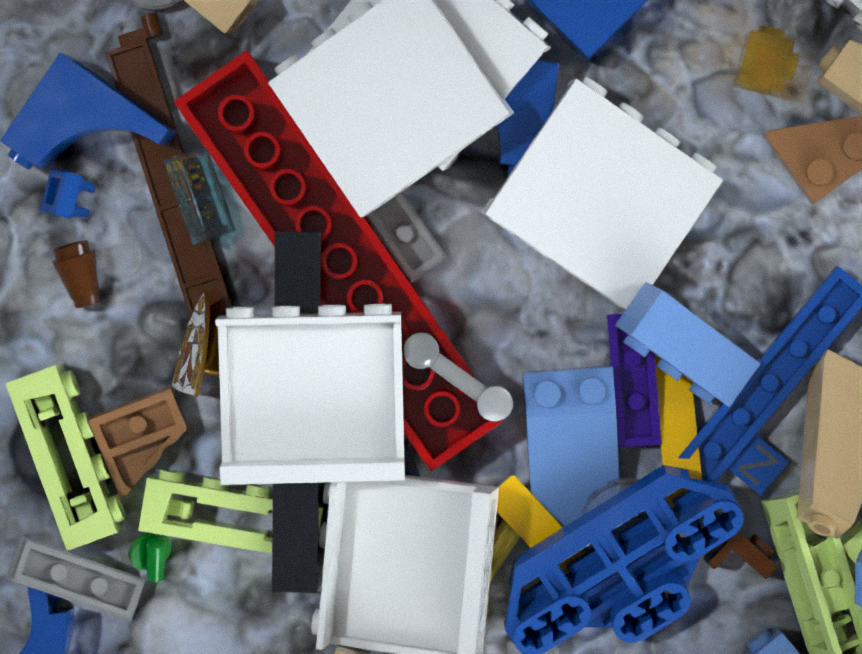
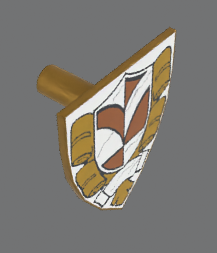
[172,291,219,397]

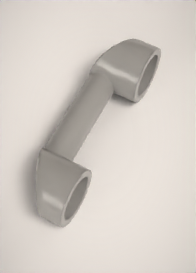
[403,332,513,422]

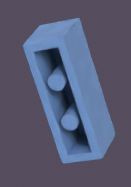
[615,282,760,407]

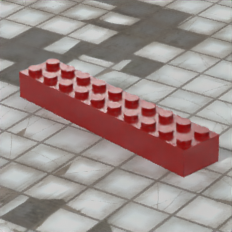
[173,50,505,472]

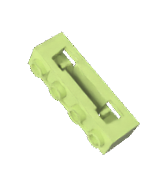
[5,364,126,551]
[138,469,326,554]
[761,489,862,654]

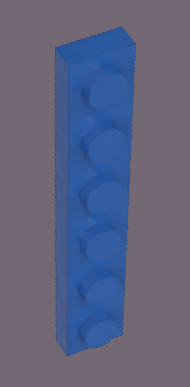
[678,266,862,483]

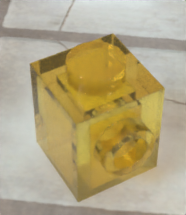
[733,26,799,97]

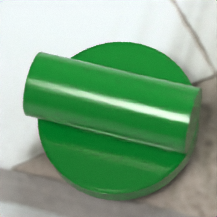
[128,532,172,582]

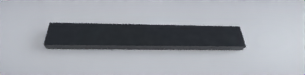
[272,231,322,593]

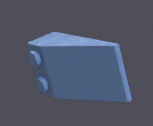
[522,365,622,541]

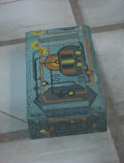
[164,148,236,245]

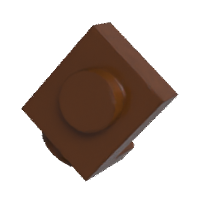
[703,532,778,579]

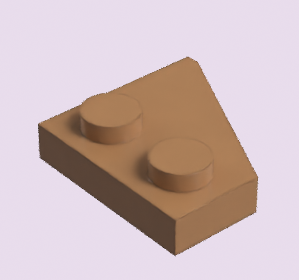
[762,116,862,204]
[88,385,188,498]

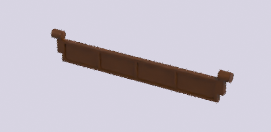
[105,12,233,327]

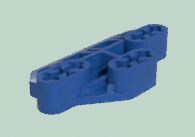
[504,465,744,654]

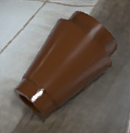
[52,240,101,308]

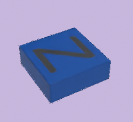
[727,435,789,496]

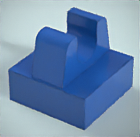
[40,168,96,219]

